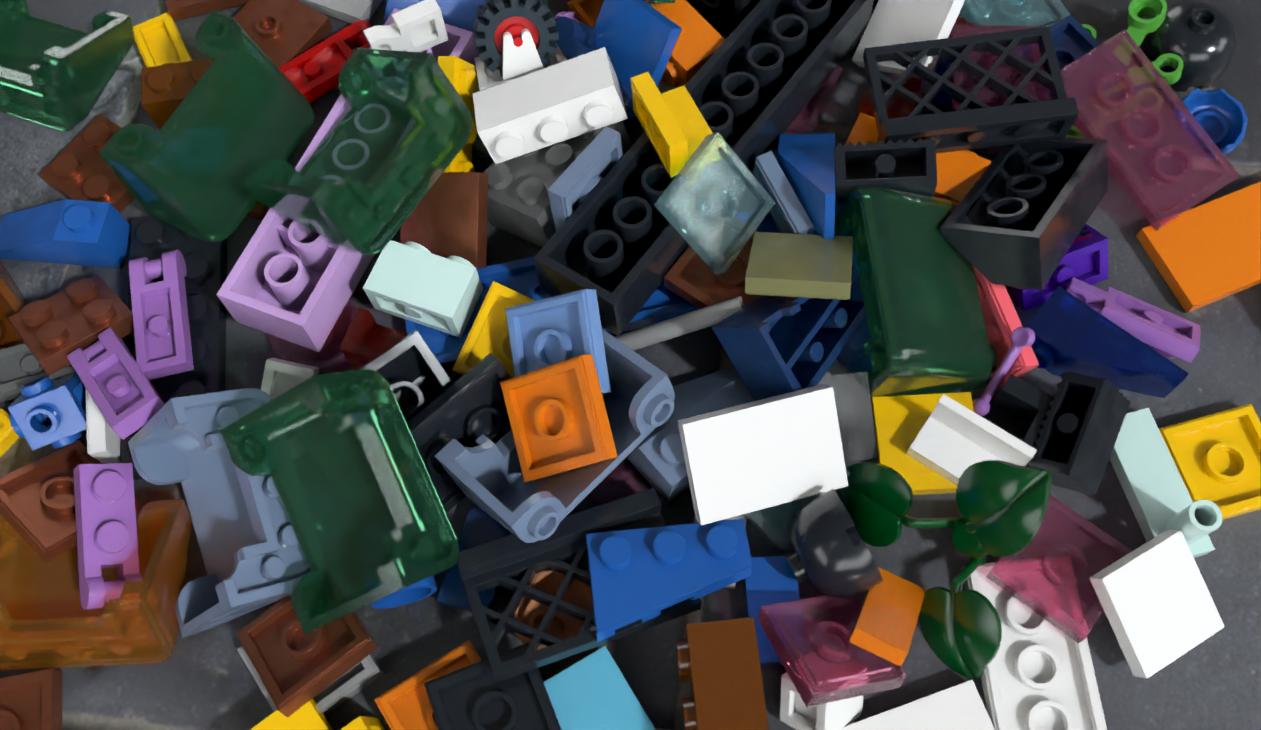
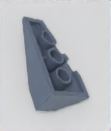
[627,366,755,504]

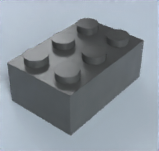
[484,121,632,248]

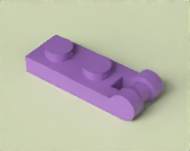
[129,250,194,380]
[67,327,165,440]
[73,463,144,610]

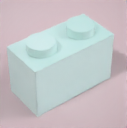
[363,239,483,338]

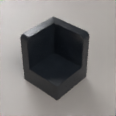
[984,374,1055,447]

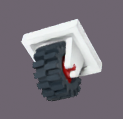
[473,0,567,91]

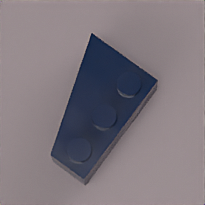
[711,266,874,401]

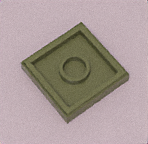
[745,232,853,300]

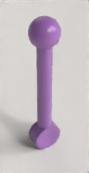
[972,327,1035,417]

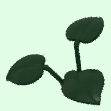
[841,460,1052,679]

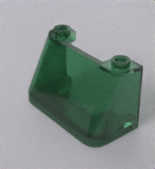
[0,0,134,132]
[98,10,314,242]
[242,48,473,255]
[835,186,997,399]
[220,369,459,634]

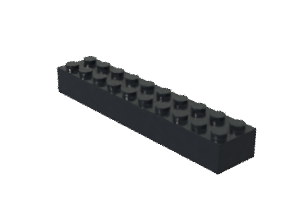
[533,0,874,336]

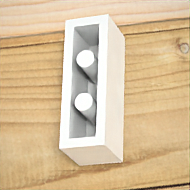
[472,47,628,164]

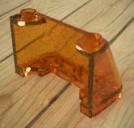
[0,499,192,670]

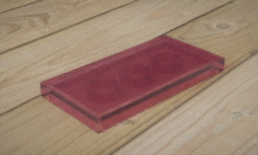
[1048,29,1240,231]

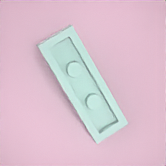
[1109,407,1223,558]

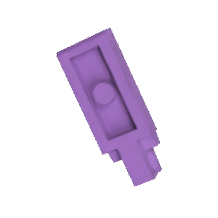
[1058,277,1201,363]

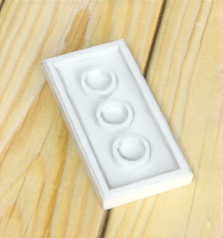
[961,557,1107,730]

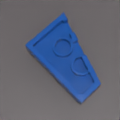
[586,519,753,642]

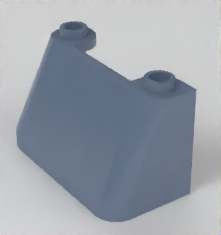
[435,329,675,543]
[128,388,325,637]

